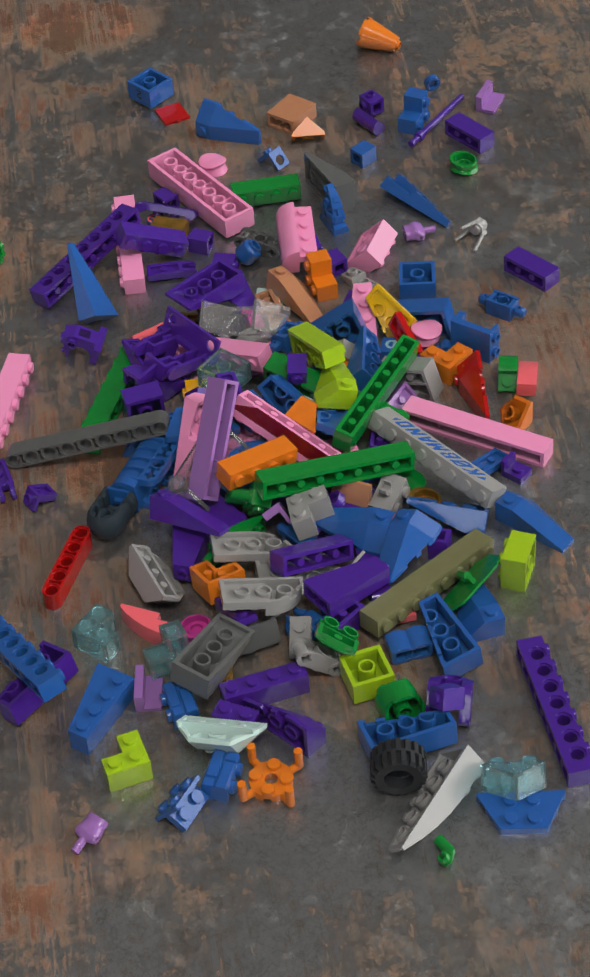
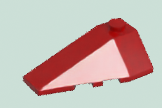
[453,350,490,419]

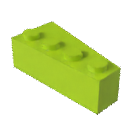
[287,321,346,369]

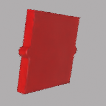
[155,102,190,126]

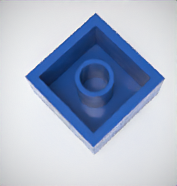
[127,67,174,108]
[399,261,436,299]

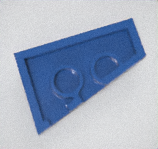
[316,408,348,436]

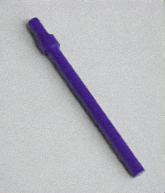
[408,94,465,147]

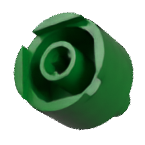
[374,678,426,720]

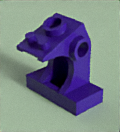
[60,324,108,365]

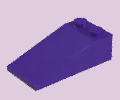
[165,258,245,311]

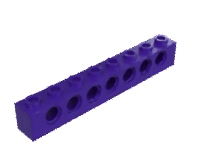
[29,204,142,308]
[516,636,590,788]

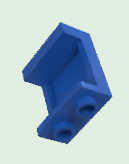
[451,310,501,364]

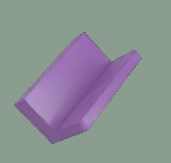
[475,80,505,114]
[386,381,417,409]
[262,502,291,525]
[134,665,163,712]

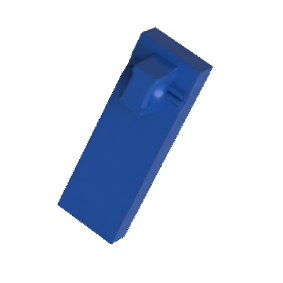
[471,448,508,475]

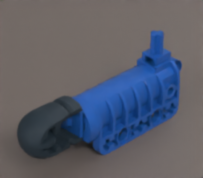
[87,412,193,539]

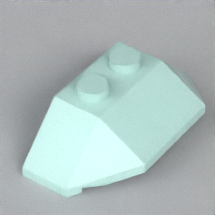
[176,715,267,754]

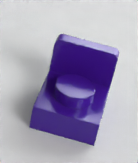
[500,451,532,485]
[23,483,57,512]

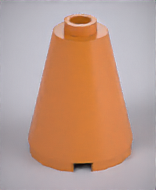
[356,17,402,52]

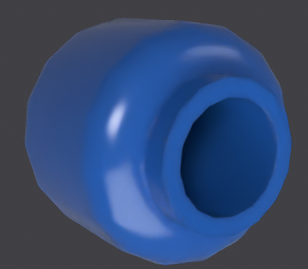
[235,239,261,265]

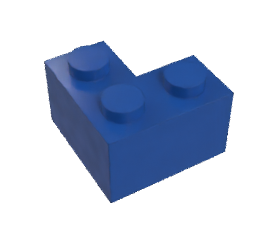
[398,87,430,135]

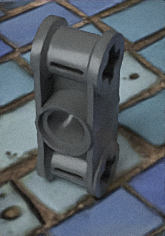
[233,227,280,260]

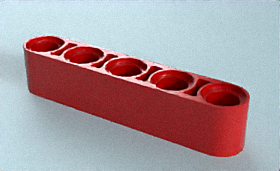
[42,525,93,610]

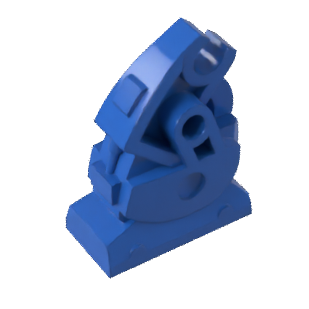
[319,183,349,237]

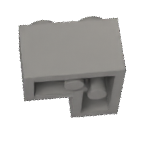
[286,485,335,541]

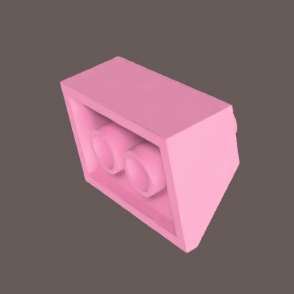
[347,219,398,273]

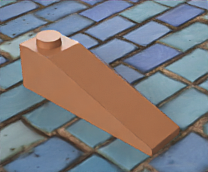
[266,265,323,323]

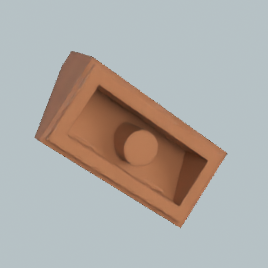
[331,481,372,507]

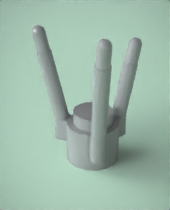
[454,217,487,252]

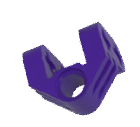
[426,675,474,727]

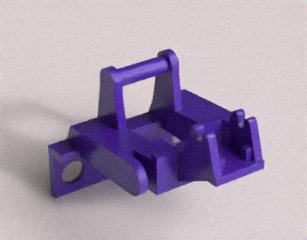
[122,306,221,386]

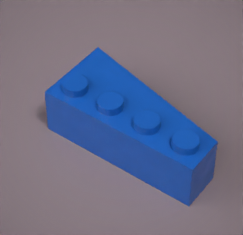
[311,298,366,343]
[257,375,325,439]

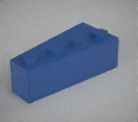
[376,297,455,340]
[419,592,484,676]
[68,663,135,755]
[357,710,458,759]

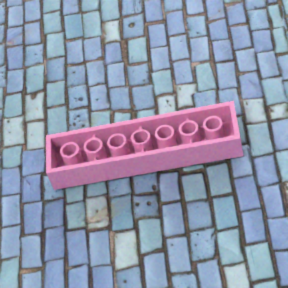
[147,148,255,238]

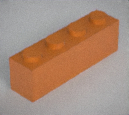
[216,435,298,491]

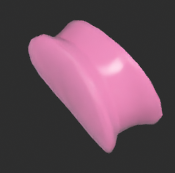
[198,153,228,177]
[411,319,442,347]

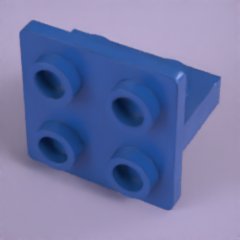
[154,774,209,832]

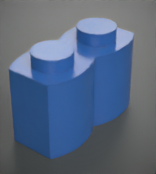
[384,625,433,664]

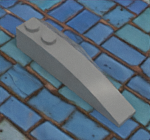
[388,745,485,853]

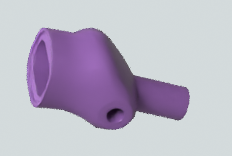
[402,221,436,242]
[71,812,109,855]

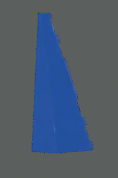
[379,174,452,227]
[67,243,119,325]

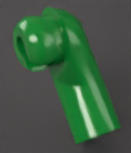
[434,835,456,866]

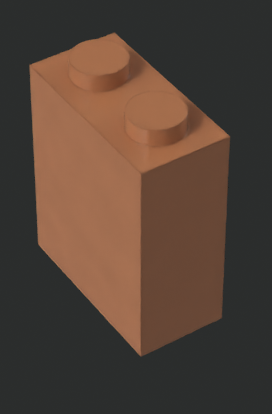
[266,94,317,135]

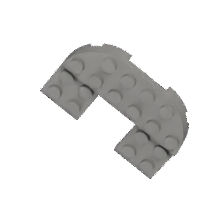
[210,531,303,617]

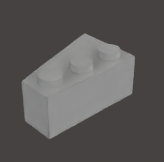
[382,356,444,401]

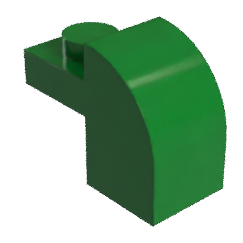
[498,355,518,393]

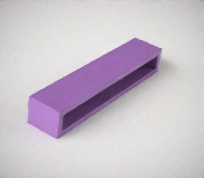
[187,376,239,501]

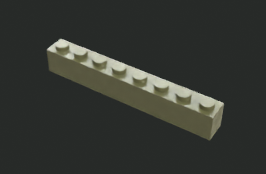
[359,528,494,638]

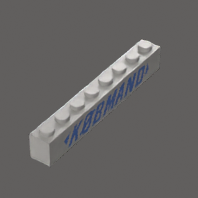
[368,407,507,509]

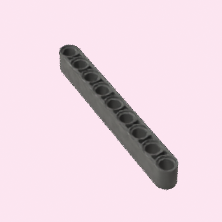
[5,410,170,468]

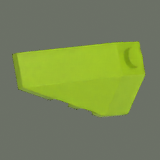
[313,362,358,410]

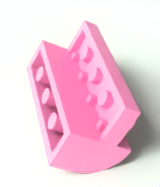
[276,202,317,273]

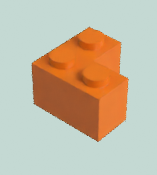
[304,249,339,303]
[420,342,473,386]
[189,560,246,605]

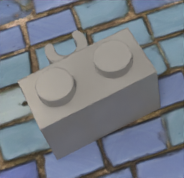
[369,474,410,513]

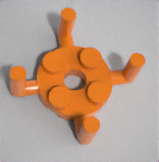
[237,742,304,808]

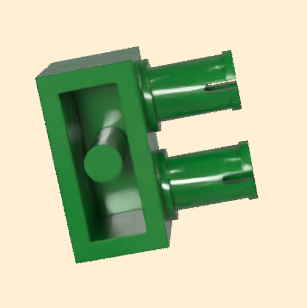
[224,481,272,517]

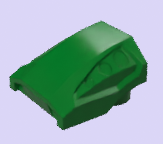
[314,616,359,656]

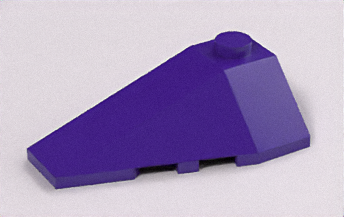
[121,338,188,401]
[150,489,230,537]
[242,697,326,758]

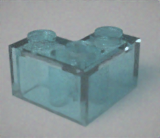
[71,603,120,663]
[142,619,189,680]
[481,755,547,801]

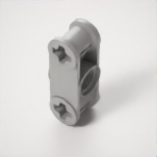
[290,637,341,677]

